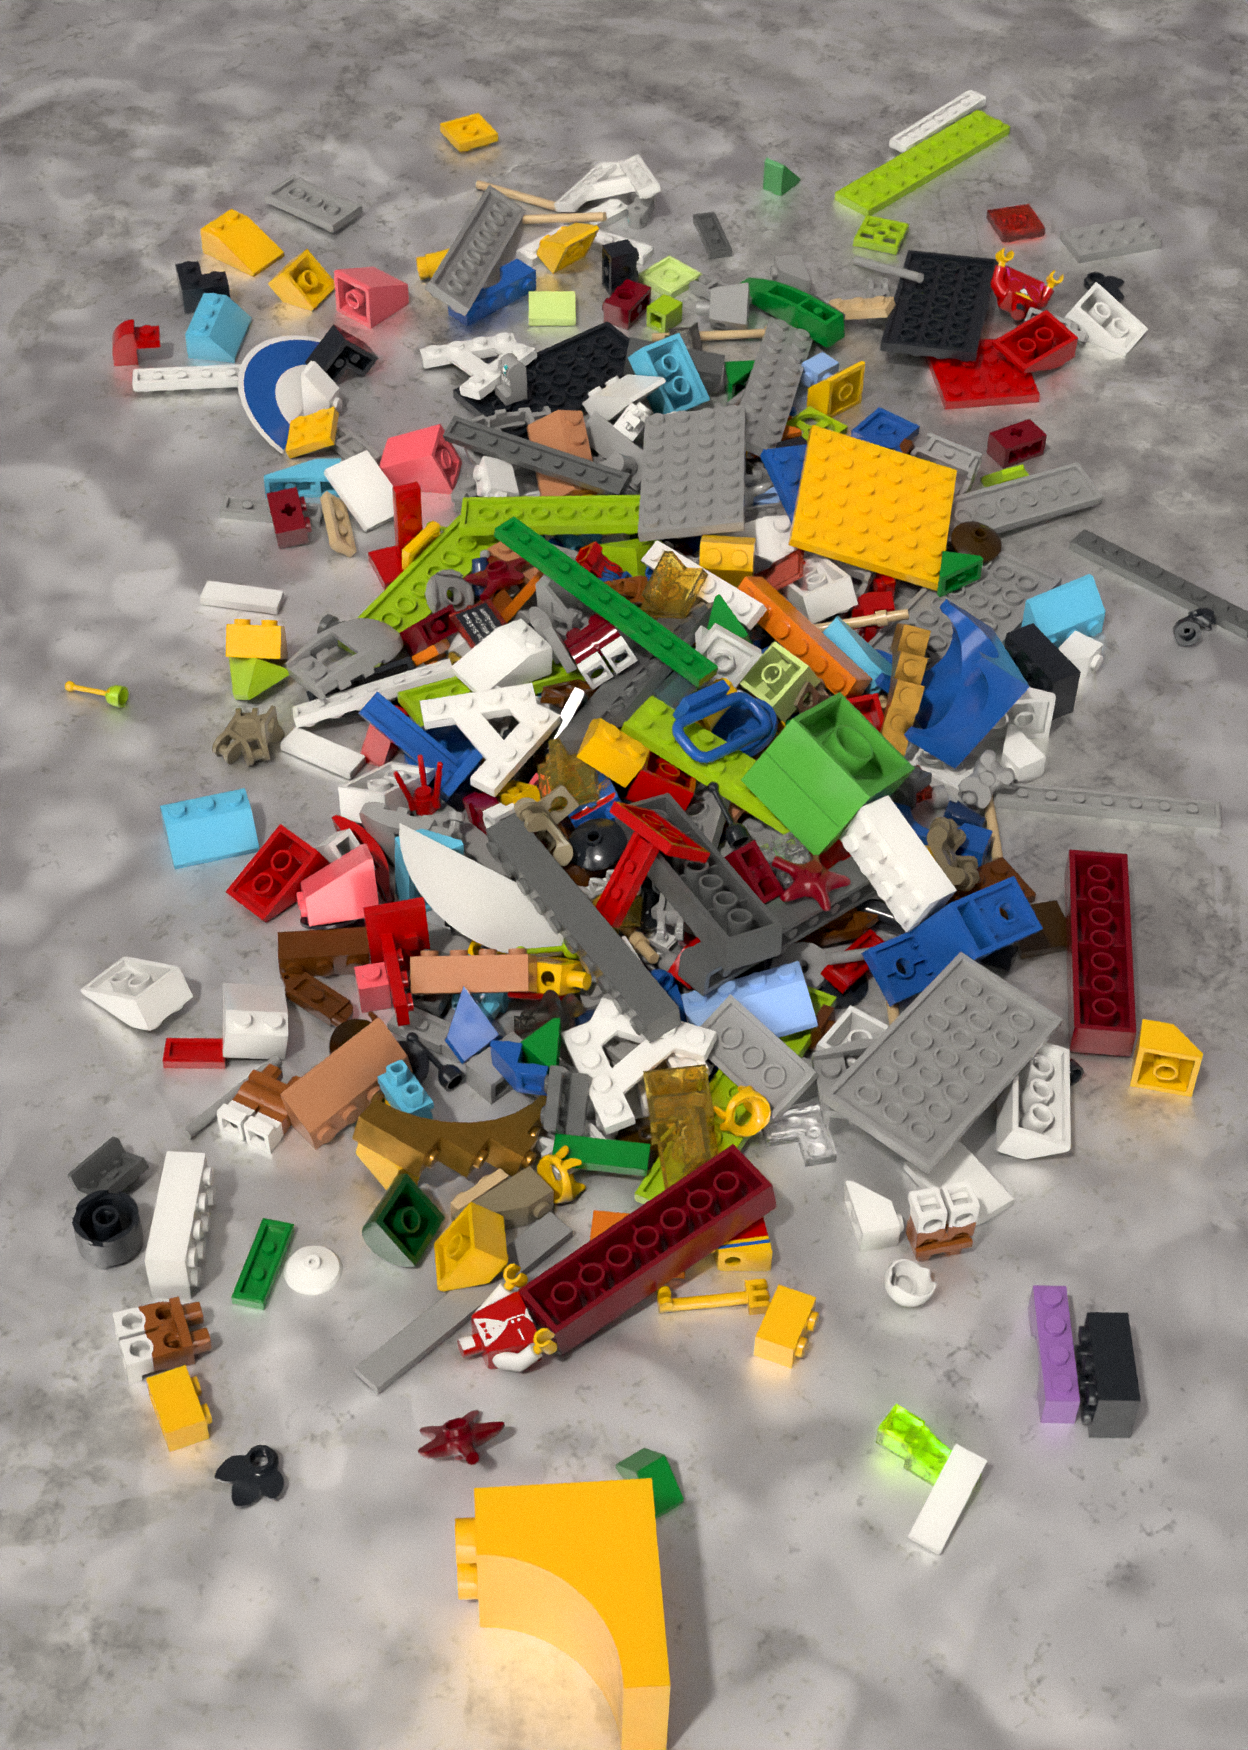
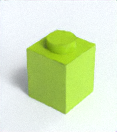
[646,294,683,333]

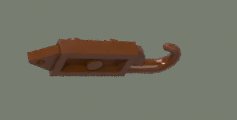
[540,677,602,709]
[795,907,879,947]
[280,972,378,1027]

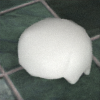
[884,1258,937,1308]

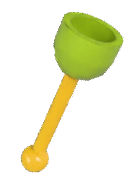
[65,681,129,708]

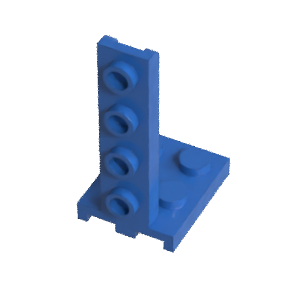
[358,692,484,803]

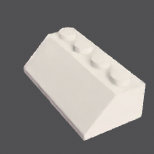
[996,1042,1071,1160]

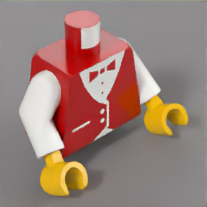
[457,1264,557,1372]

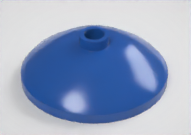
[712,698,778,757]

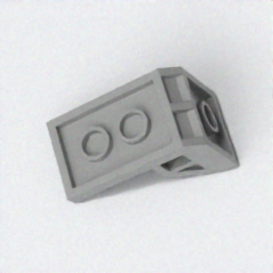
[535,554,637,662]

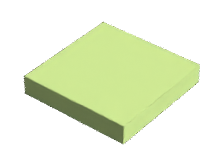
[638,255,702,298]
[529,291,576,326]

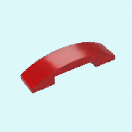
[331,815,395,903]

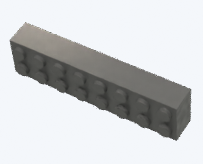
[615,793,782,971]

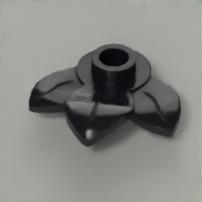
[1083,272,1125,302]
[214,1445,284,1509]

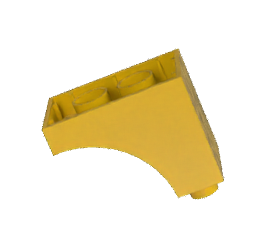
[455,1478,670,1750]

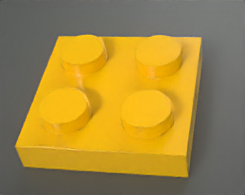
[440,113,498,152]
[285,406,339,459]

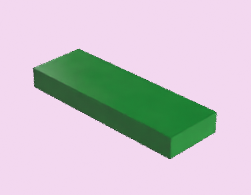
[552,1133,651,1177]
[231,1218,295,1310]

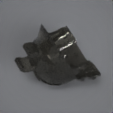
[514,989,586,1040]

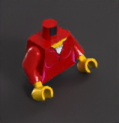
[990,248,1064,320]

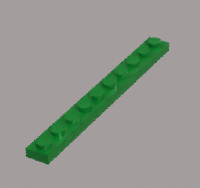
[494,516,718,688]

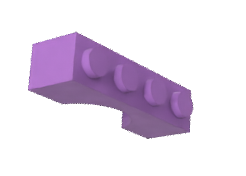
[1028,1285,1080,1424]

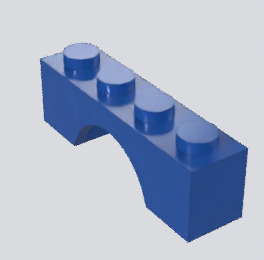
[448,259,536,327]
[894,802,993,867]

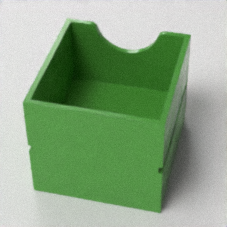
[741,692,915,856]

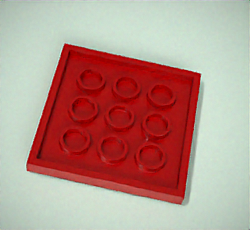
[925,339,1040,410]

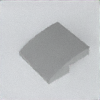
[529,606,577,673]

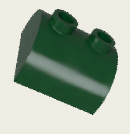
[362,1173,445,1267]

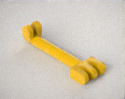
[657,1279,771,1315]

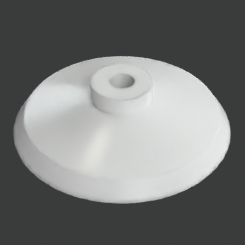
[283,1245,343,1295]

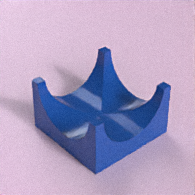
[875,599,1030,769]

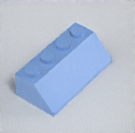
[681,961,818,1038]

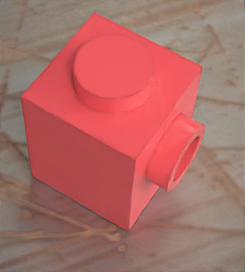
[354,962,392,1013]

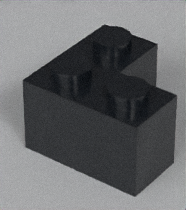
[175,261,230,314]
[305,324,379,383]

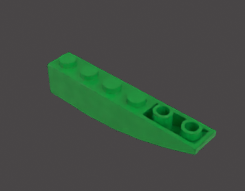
[739,277,845,348]

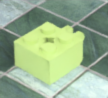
[738,642,821,722]

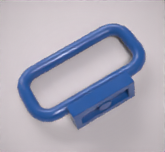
[672,680,772,763]

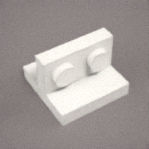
[695,623,762,688]

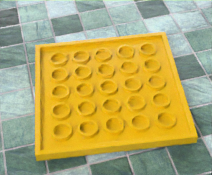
[788,425,957,591]

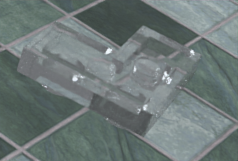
[761,1105,837,1167]

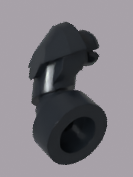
[1173,608,1216,646]

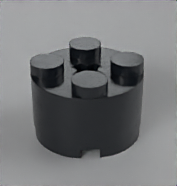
[72,1190,143,1270]

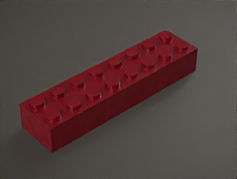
[1064,849,1136,1057]
[518,1144,777,1355]

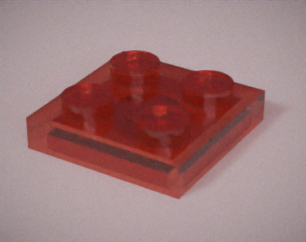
[986,204,1046,243]

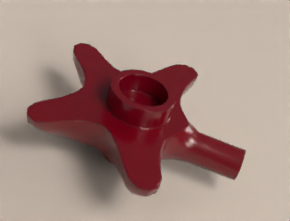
[463,556,528,603]
[772,854,851,911]
[418,1410,505,1465]

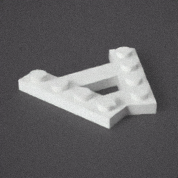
[554,154,661,213]
[420,333,537,400]
[420,683,561,797]
[561,997,717,1135]

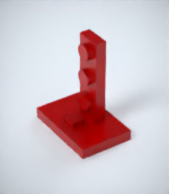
[368,481,423,590]
[595,801,710,928]
[363,897,430,1027]

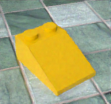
[200,209,285,277]

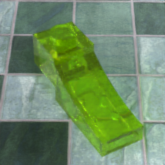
[875,1404,982,1493]

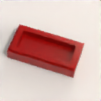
[162,1038,227,1069]

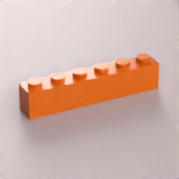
[737,576,873,699]

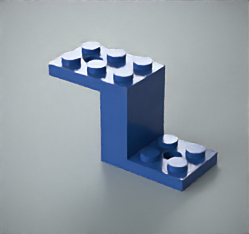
[861,876,1043,1007]

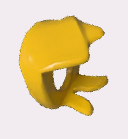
[713,1085,771,1137]
[537,1145,586,1204]

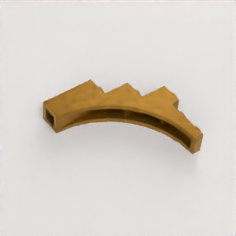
[880,623,931,756]
[352,1095,547,1178]

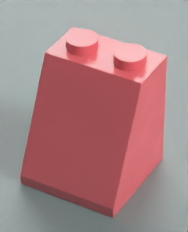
[334,267,409,329]
[379,424,462,494]
[296,844,379,927]

